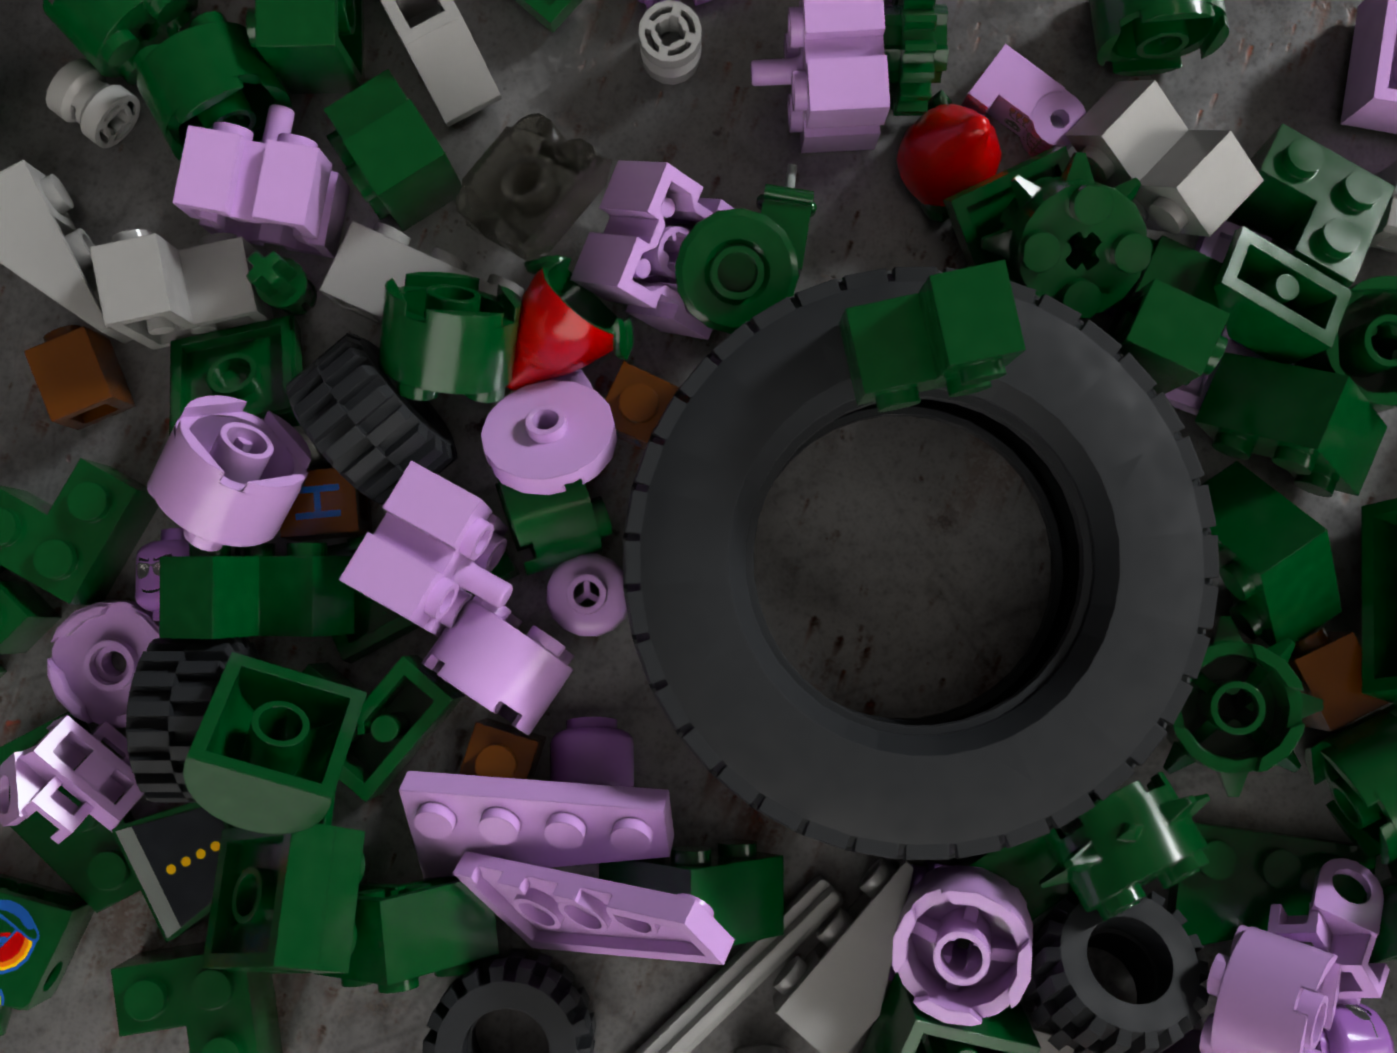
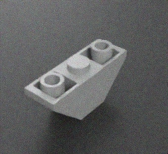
[379,0,502,127]

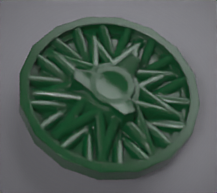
[675,208,799,334]

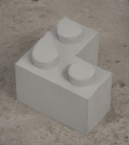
[1065,80,1264,237]
[90,229,274,350]

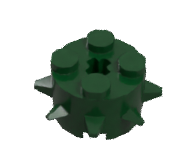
[981,152,1156,318]
[1163,616,1324,797]
[1039,772,1210,921]

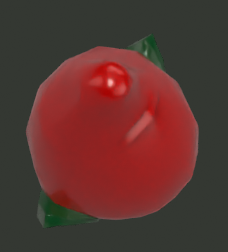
[896,89,1002,222]
[506,255,633,391]

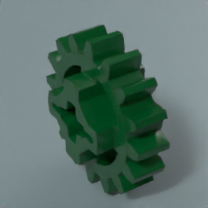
[883,0,949,116]

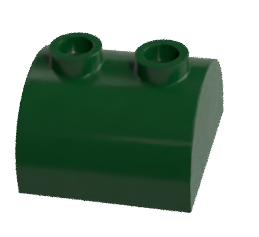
[183,652,367,834]

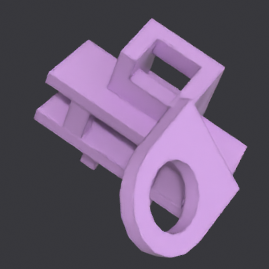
[0,715,145,844]
[1267,858,1390,1005]

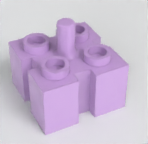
[750,0,890,153]
[172,104,350,258]
[570,160,735,340]
[339,461,513,637]

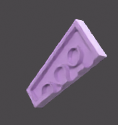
[399,771,674,879]
[453,851,735,965]

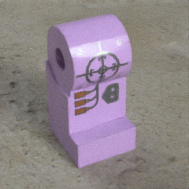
[961,44,1086,157]

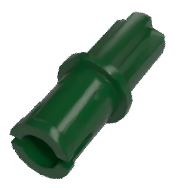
[246,251,317,316]

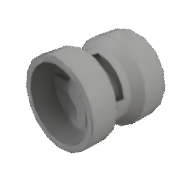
[638,0,702,85]
[46,59,141,148]

